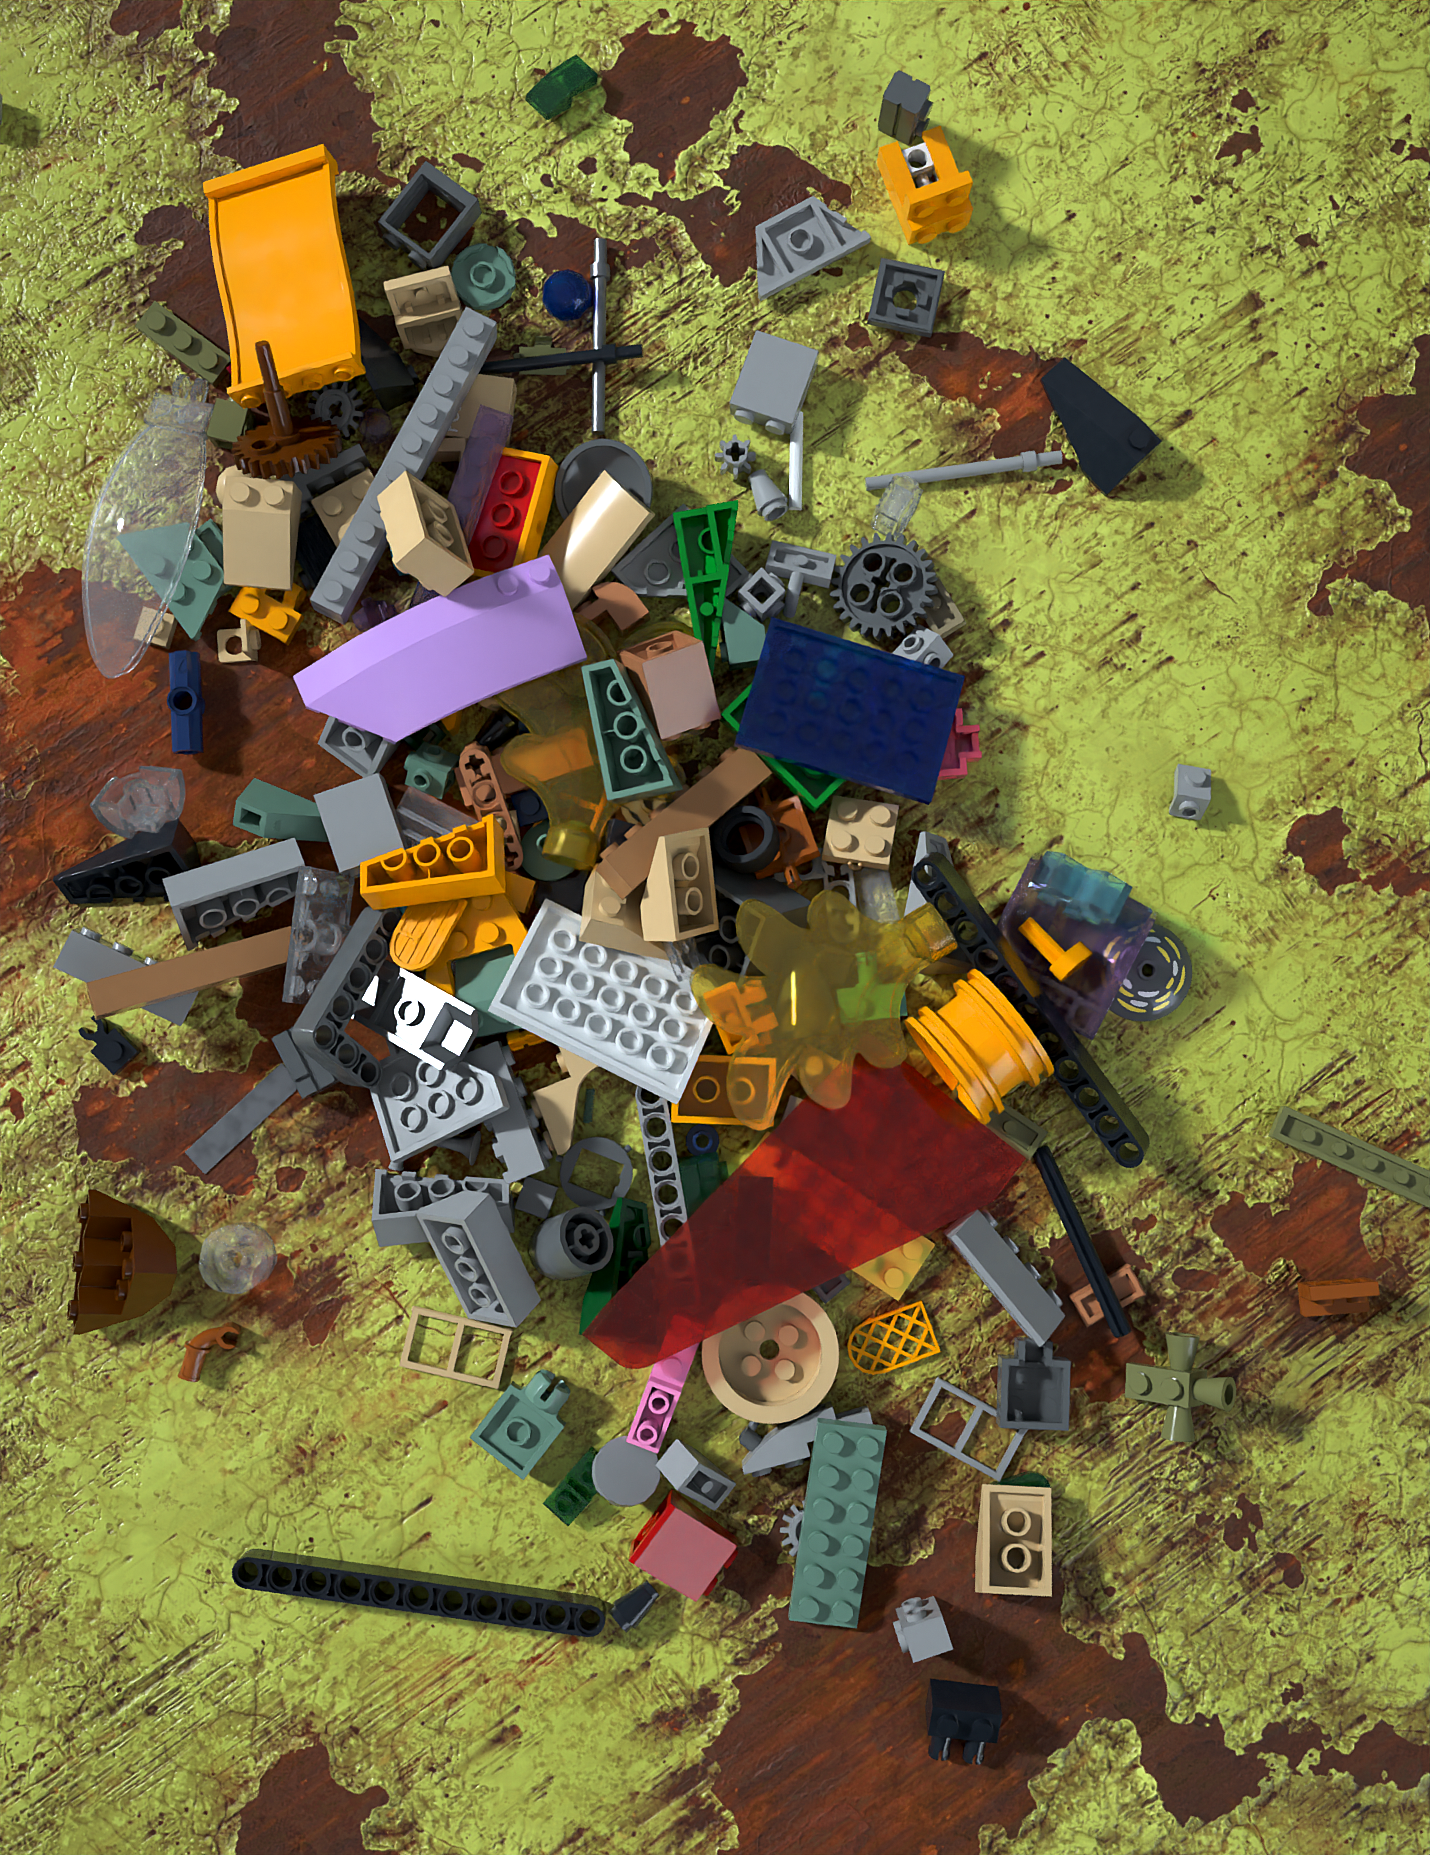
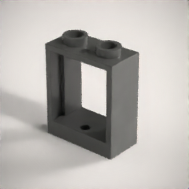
[378,161,482,270]

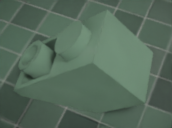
[719,598,769,671]

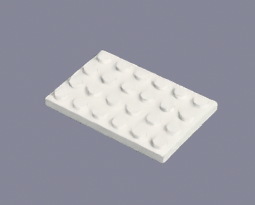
[488,898,715,1104]

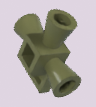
[1125,1332,1236,1442]

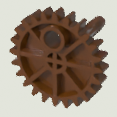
[231,340,343,479]

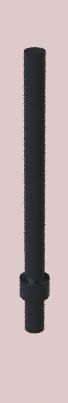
[478,343,644,375]

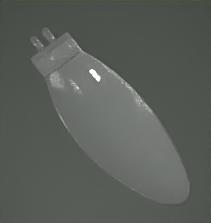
[82,374,214,679]

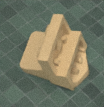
[384,266,463,358]

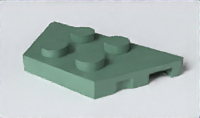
[118,522,226,642]

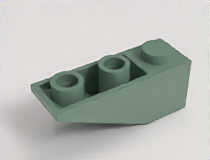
[233,778,329,842]

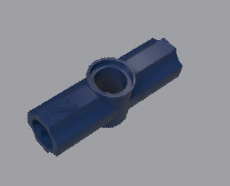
[167,651,206,755]

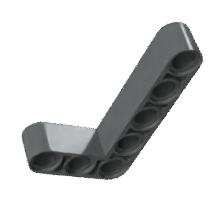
[292,906,403,1088]

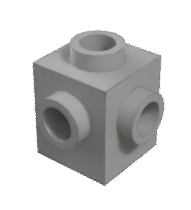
[738,567,786,623]
[892,624,953,684]

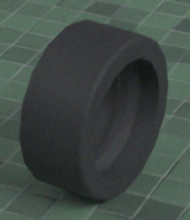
[712,806,780,873]

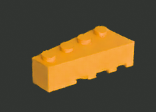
[360,814,506,910]

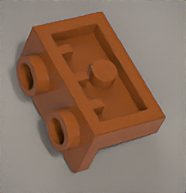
[1297,1277,1380,1317]

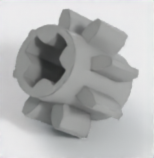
[715,434,756,479]

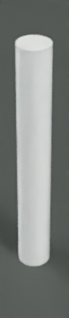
[789,411,803,510]

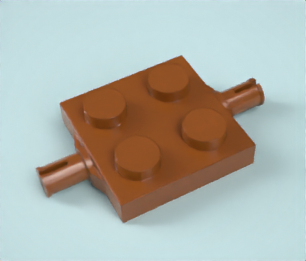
[739,786,821,888]

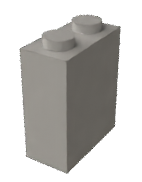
[729,330,819,435]
[314,773,408,878]

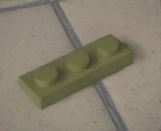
[135,301,231,388]
[943,1082,1048,1160]

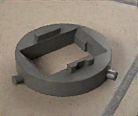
[556,1137,633,1216]

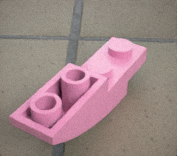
[626,1310,707,1454]

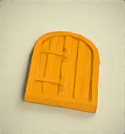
[389,899,468,972]

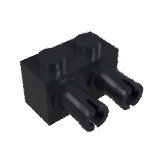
[925,1679,1002,1765]

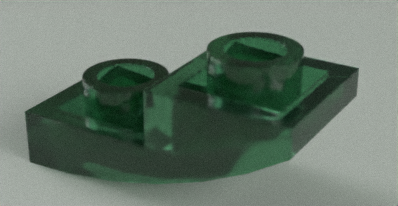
[525,54,598,120]
[543,1446,598,1526]

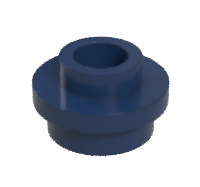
[686,1124,719,1158]

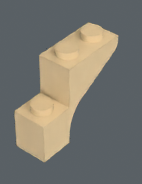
[530,1046,599,1155]

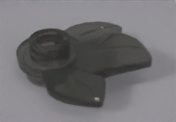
[526,859,589,913]

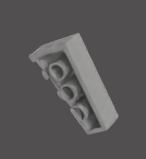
[162,837,312,951]
[53,926,199,1026]
[463,1041,553,1185]

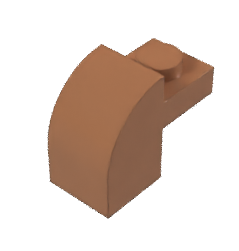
[573,582,650,638]

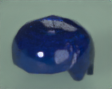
[542,269,593,321]

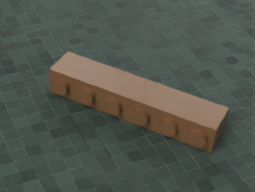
[595,743,772,900]

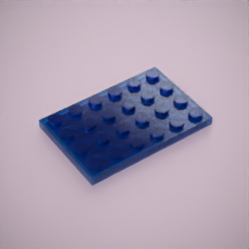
[734,617,965,805]

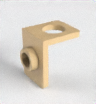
[217,619,261,663]

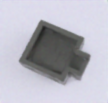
[996,1337,1071,1431]

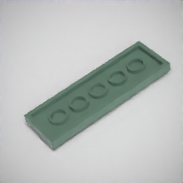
[788,1418,887,1628]

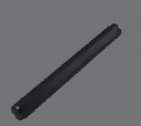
[1032,1145,1131,1338]

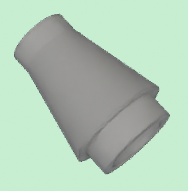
[748,469,788,521]

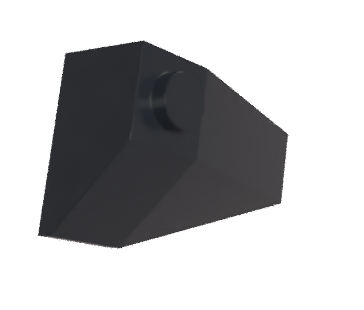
[52,819,202,904]

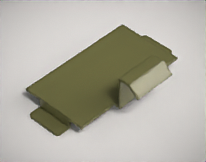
[514,336,571,375]

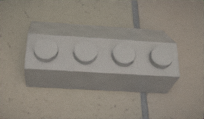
[415,1190,541,1328]
[943,1207,1065,1347]

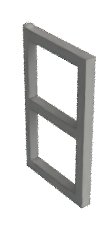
[909,1377,1028,1482]

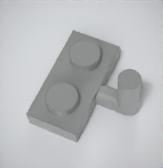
[765,540,836,618]

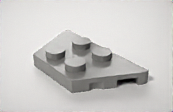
[755,196,871,301]

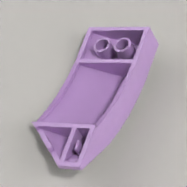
[293,554,587,744]

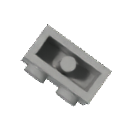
[893,1596,953,1663]

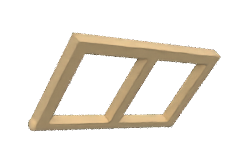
[399,1306,513,1389]

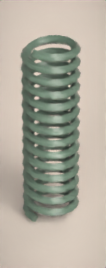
[583,1088,595,1123]

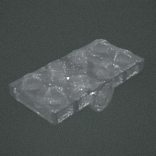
[282,866,355,1005]

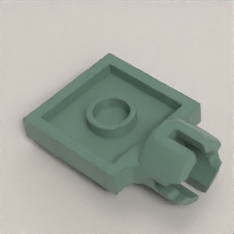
[470,1369,570,1480]

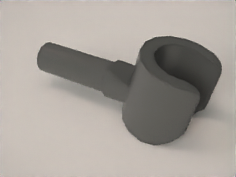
[739,1421,763,1452]

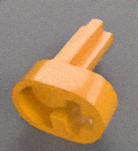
[1018,917,1093,982]

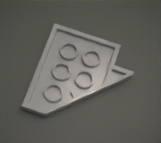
[369,1038,510,1163]

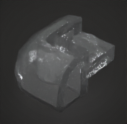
[90,766,185,839]

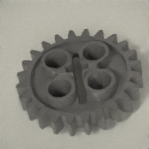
[830,532,938,641]

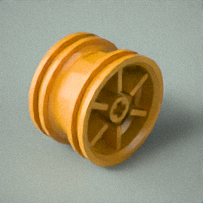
[904,969,1054,1125]

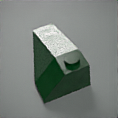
[579,1197,659,1345]

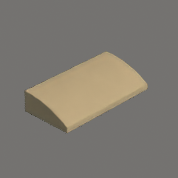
[536,470,655,616]

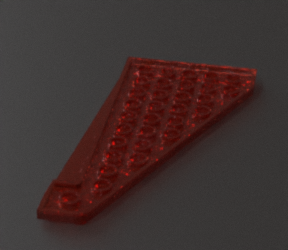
[582,1030,1026,1369]

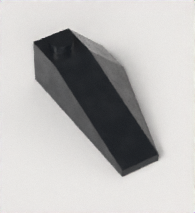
[357,315,420,413]
[1040,358,1162,497]

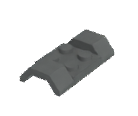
[351,959,479,1071]

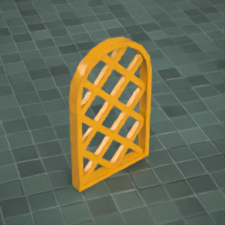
[847,1300,941,1375]

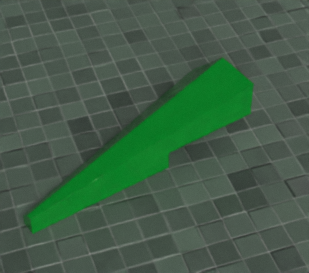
[673,500,738,677]

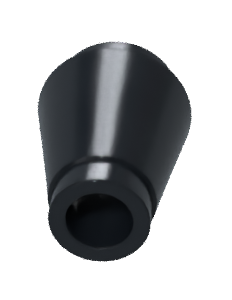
[472,707,520,752]
[608,1580,660,1633]

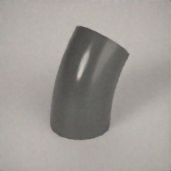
[528,1206,613,1281]

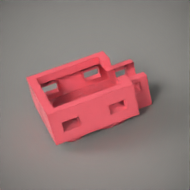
[893,708,982,783]

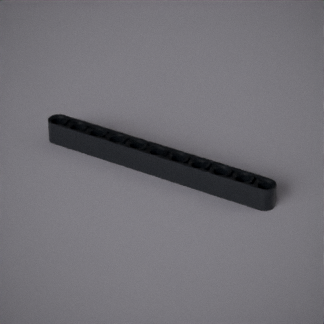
[911,852,1150,1168]
[232,1549,607,1637]

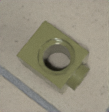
[206,397,256,450]

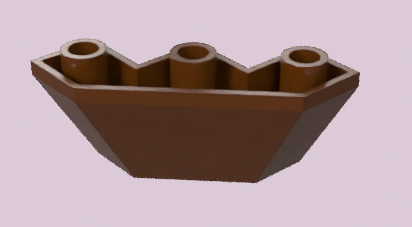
[67,1189,177,1335]

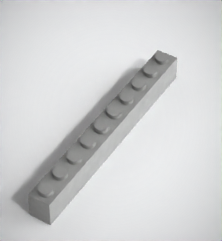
[310,307,497,625]

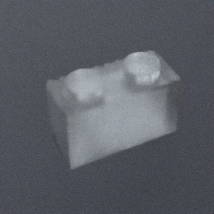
[870,475,923,541]

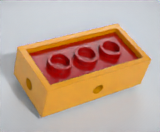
[463,444,559,583]

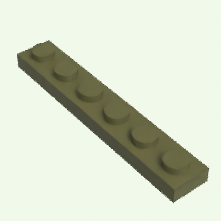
[1268,1105,1430,1209]

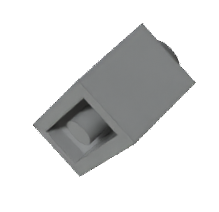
[655,1439,736,1511]

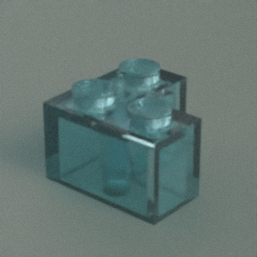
[1028,851,1133,925]

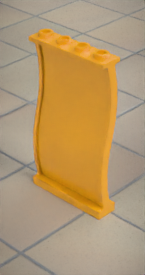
[203,144,366,409]

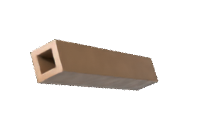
[86,926,304,1020]

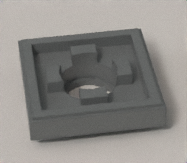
[867,258,945,338]

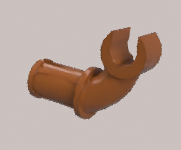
[178,1322,241,1382]

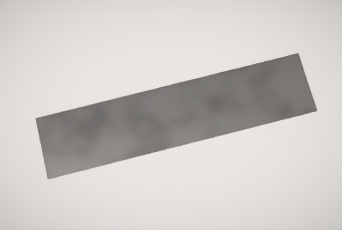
[185,1063,297,1174]

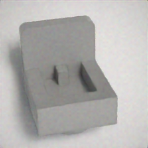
[1169,764,1211,820]

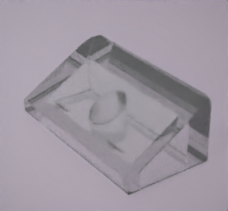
[853,867,902,937]

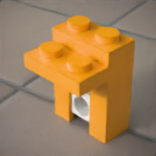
[876,125,973,245]

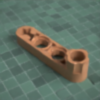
[459,741,523,871]

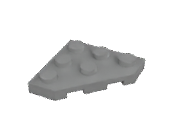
[611,503,750,599]

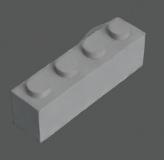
[372,1169,515,1247]

